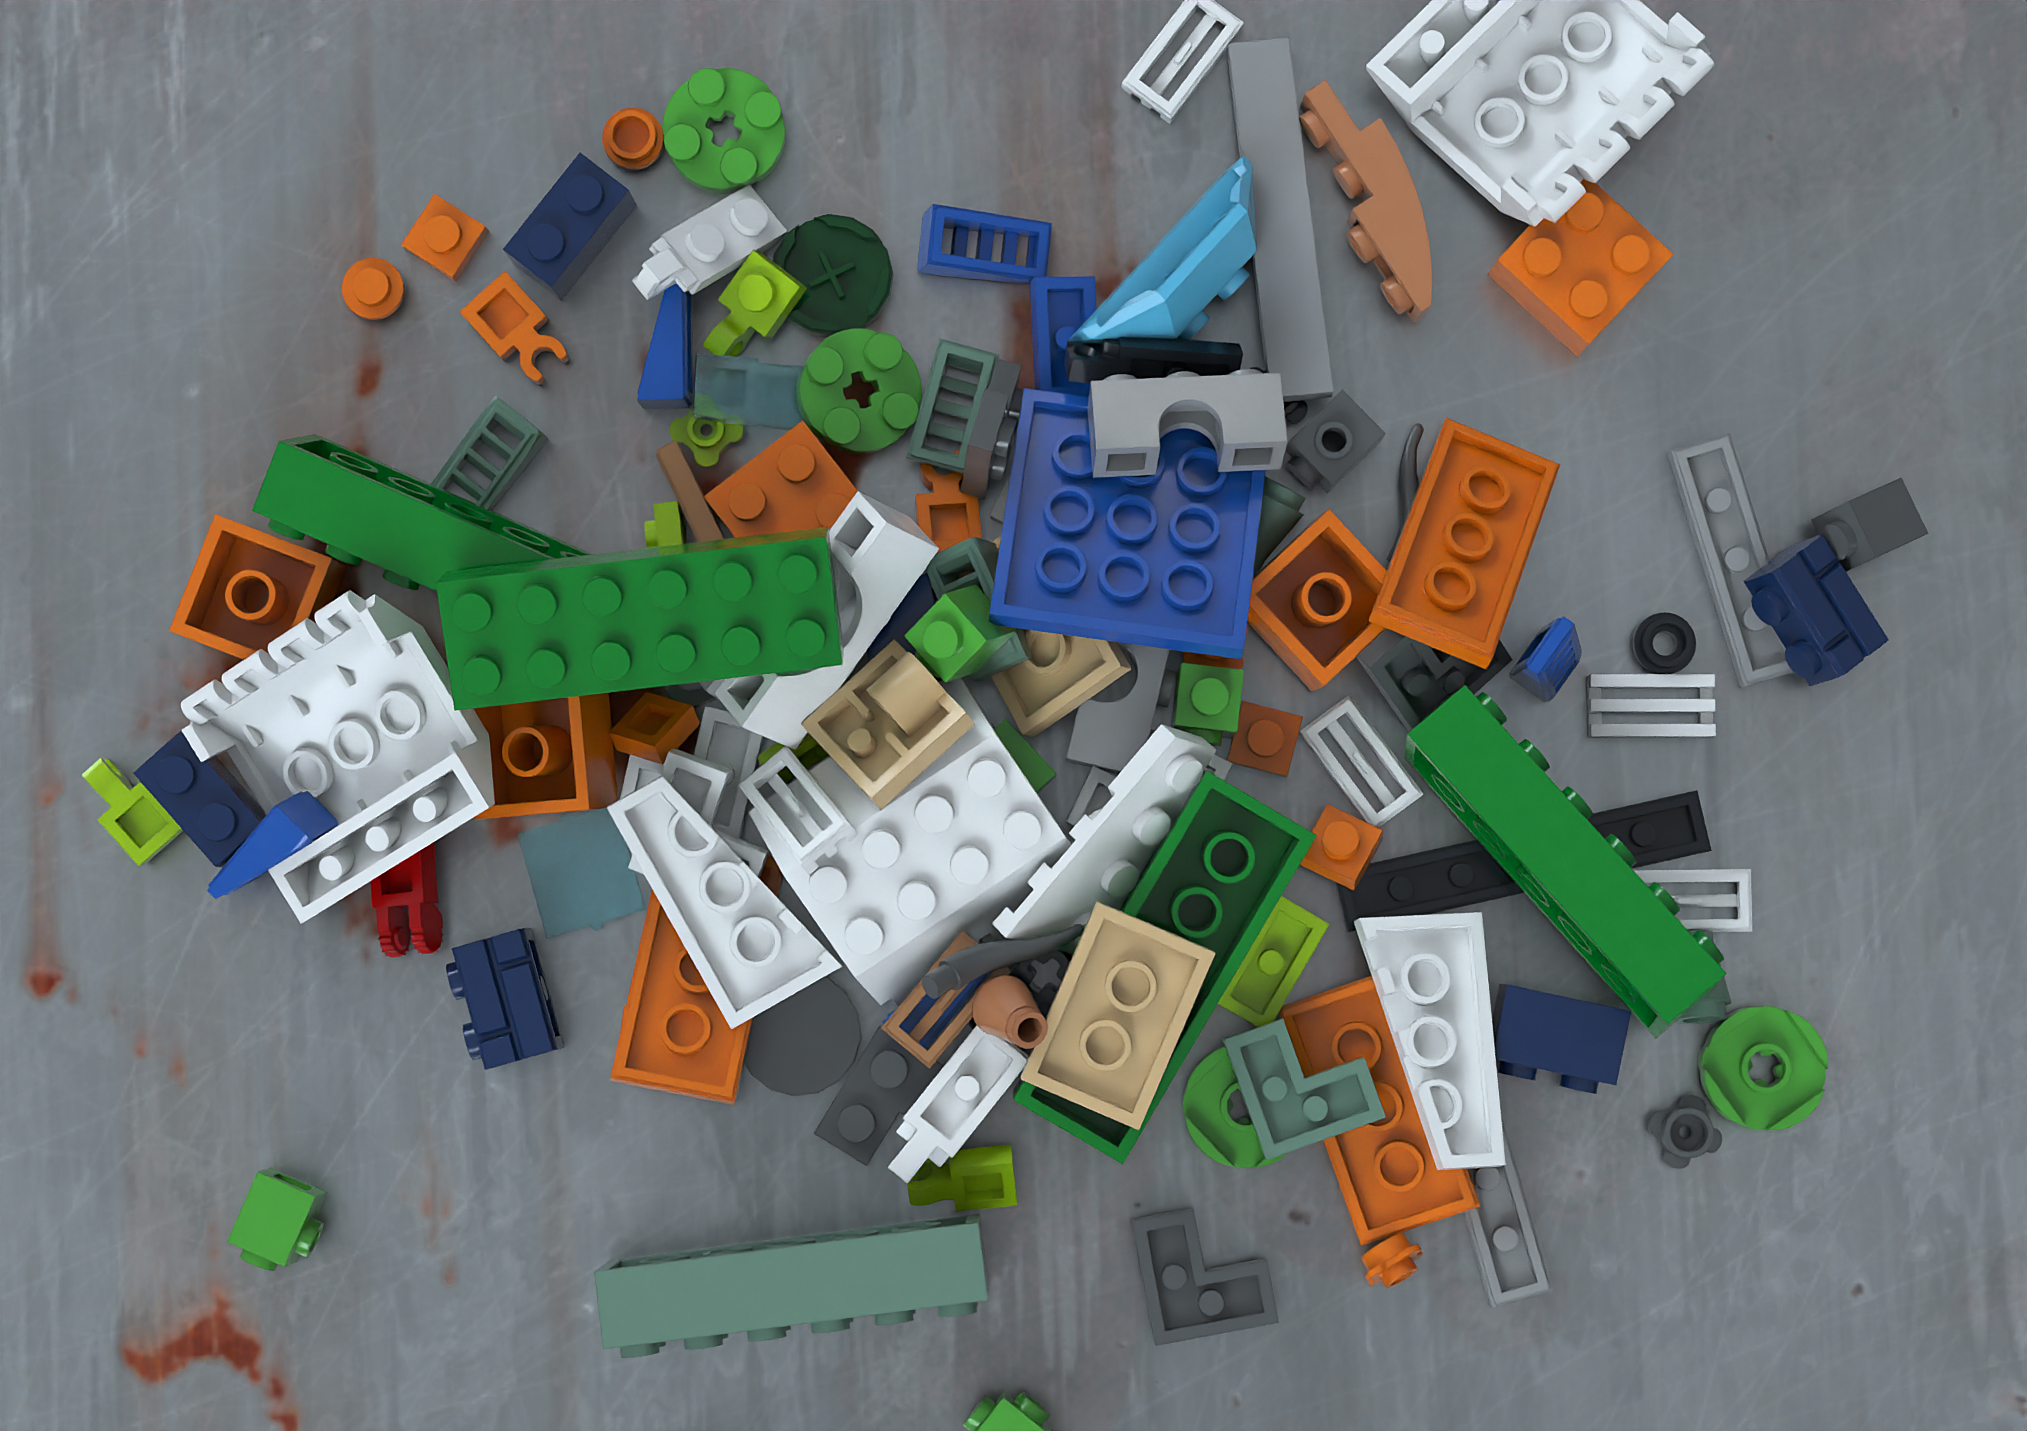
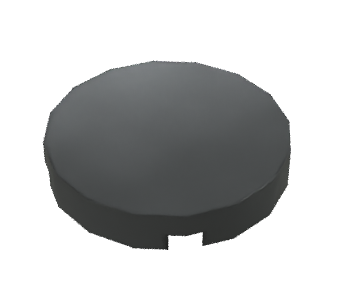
[744,977,862,1096]

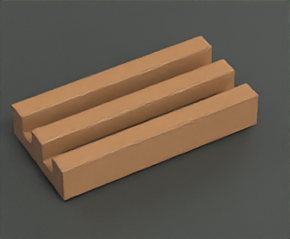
[655,440,725,542]
[881,930,1011,1069]

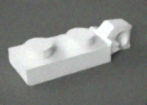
[632,184,787,300]
[888,1025,1029,1183]

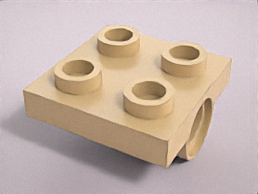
[801,639,975,810]

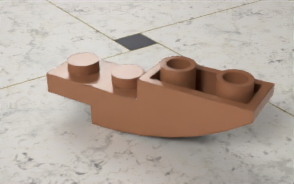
[1299,80,1432,323]

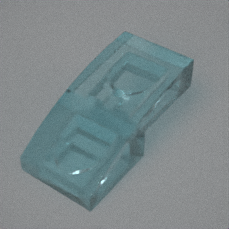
[692,354,804,430]

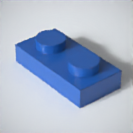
[1029,276,1097,397]

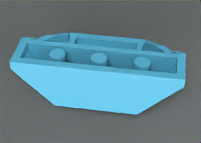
[1068,156,1257,344]

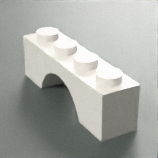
[715,491,939,750]

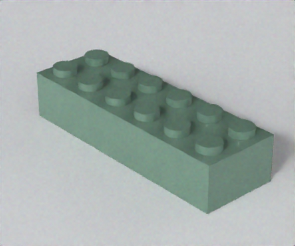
[594,1213,989,1358]

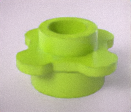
[669,393,744,467]

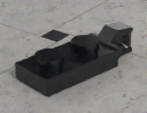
[1063,337,1243,383]

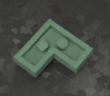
[1222,1018,1386,1160]

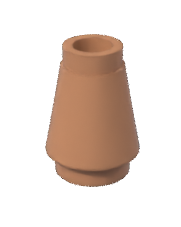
[972,975,1048,1049]

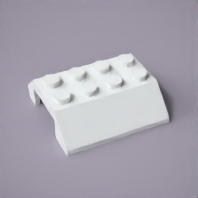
[1366,0,1714,227]
[181,590,495,924]
[748,678,1073,1006]

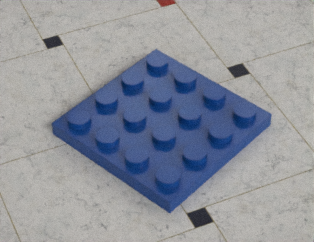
[989,388,1266,659]

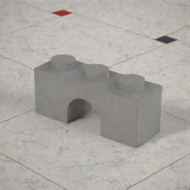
[1087,369,1287,478]
[1066,642,1177,774]

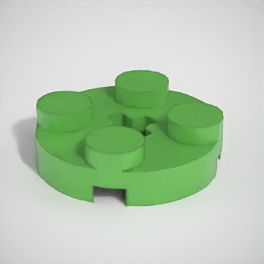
[662,68,787,194]
[796,328,922,455]
[1697,1006,1828,1130]
[1181,1046,1289,1168]

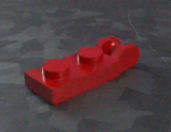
[370,842,444,958]

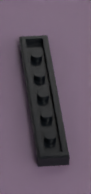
[1334,790,1712,933]

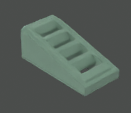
[906,338,999,474]
[431,396,549,511]
[926,537,1032,681]

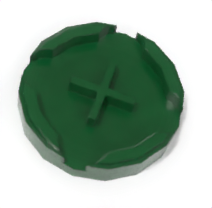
[773,214,894,338]

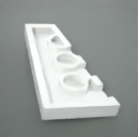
[992,724,1216,954]
[606,776,842,1029]
[1354,912,1506,1170]

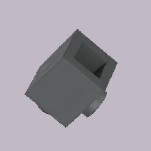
[1285,389,1386,493]
[1811,477,1929,572]

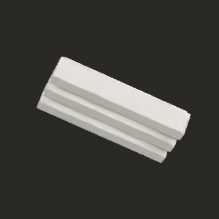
[1121,0,1244,124]
[1587,674,1716,738]
[1299,694,1423,828]
[738,746,858,875]
[1633,869,1752,932]

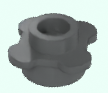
[1648,1095,1722,1169]

